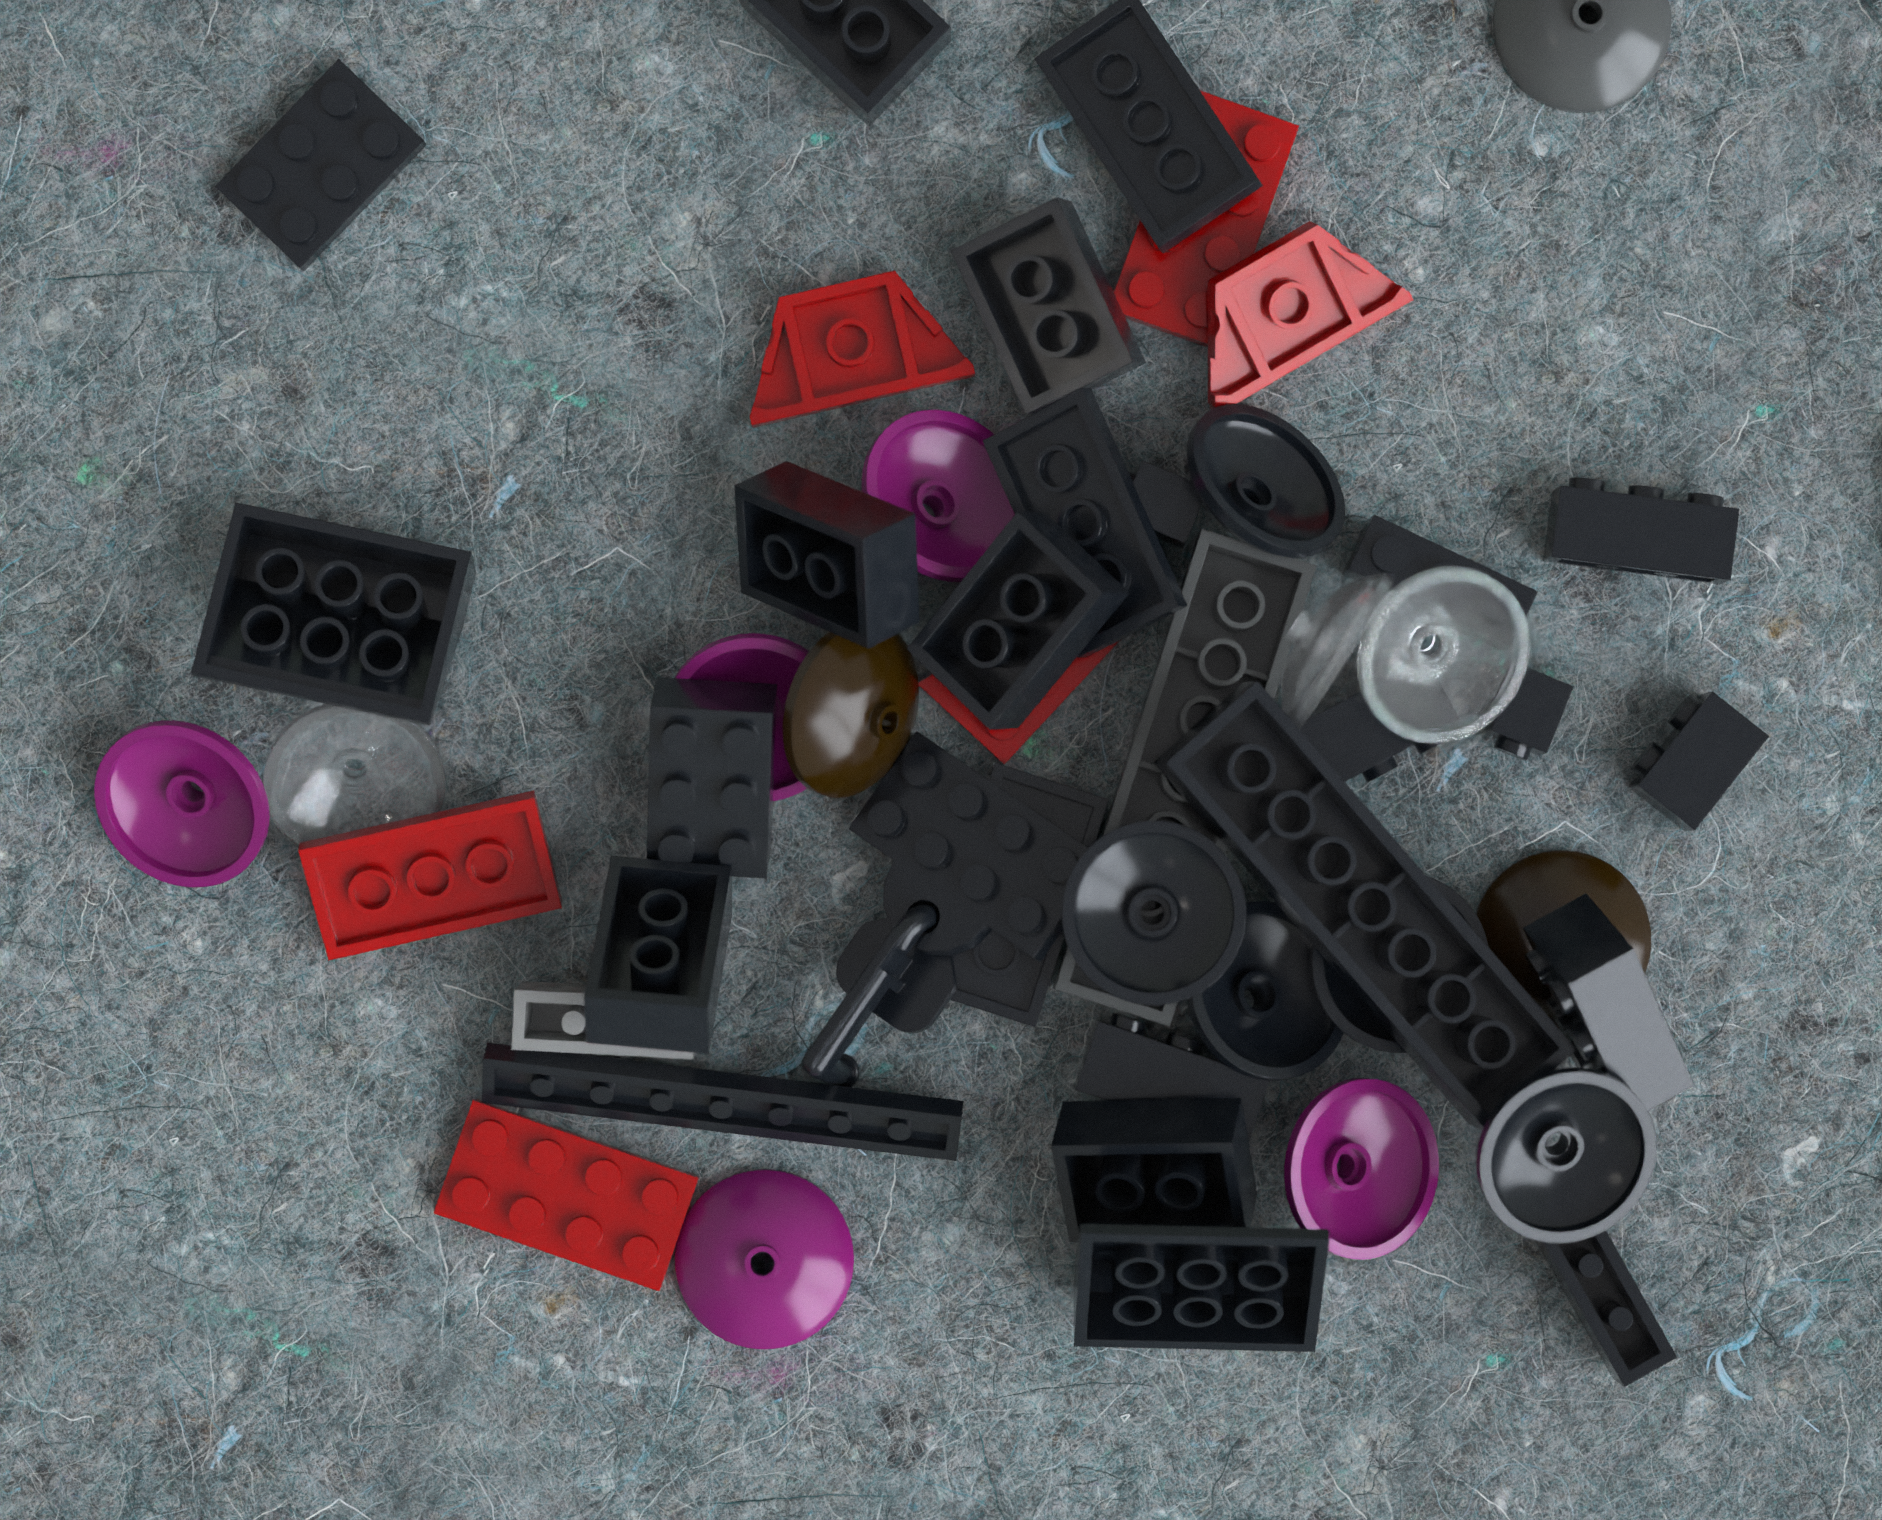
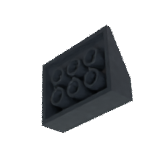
[191,502,476,726]
[1073,1224,1330,1352]

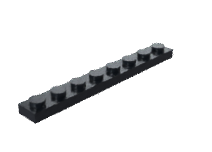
[482,1043,964,1161]

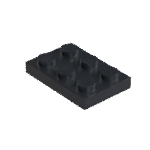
[215,59,427,272]

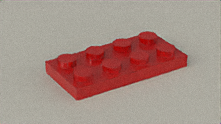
[1114,90,1299,348]
[298,790,562,961]
[433,1099,700,1291]

